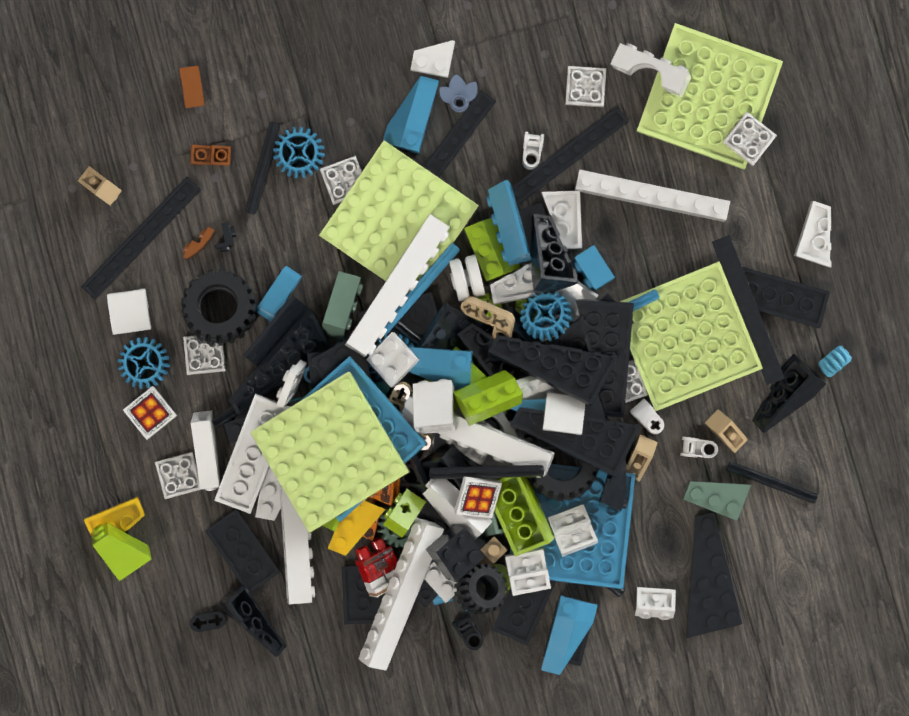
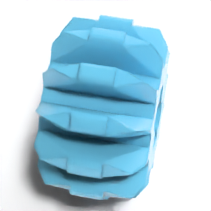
[818,346,852,377]

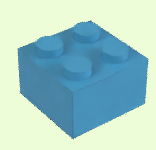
[572,245,615,292]

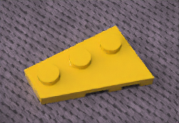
[84,497,145,535]
[328,501,386,556]

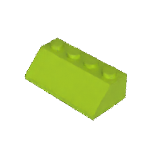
[495,477,555,557]

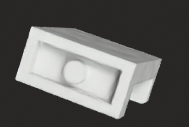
[413,379,456,434]

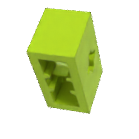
[383,489,426,537]

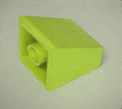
[91,523,151,581]

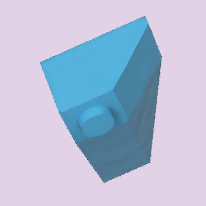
[383,76,439,154]
[408,347,473,389]
[541,595,598,675]

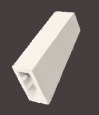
[191,410,221,491]
[423,479,492,541]

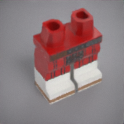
[355,538,397,597]

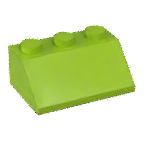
[464,218,521,283]
[453,370,523,426]

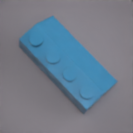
[486,180,532,266]

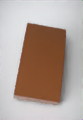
[179,65,205,108]
[190,145,231,166]
[183,227,216,260]

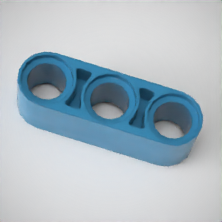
[255,266,302,322]

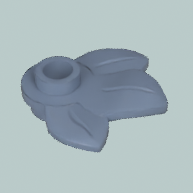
[440,75,477,113]

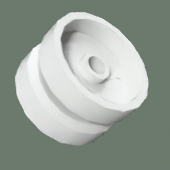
[449,255,485,301]

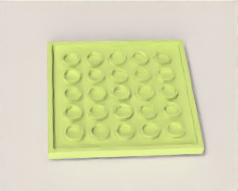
[636,23,783,170]
[319,141,479,295]
[620,262,763,411]
[250,372,409,533]

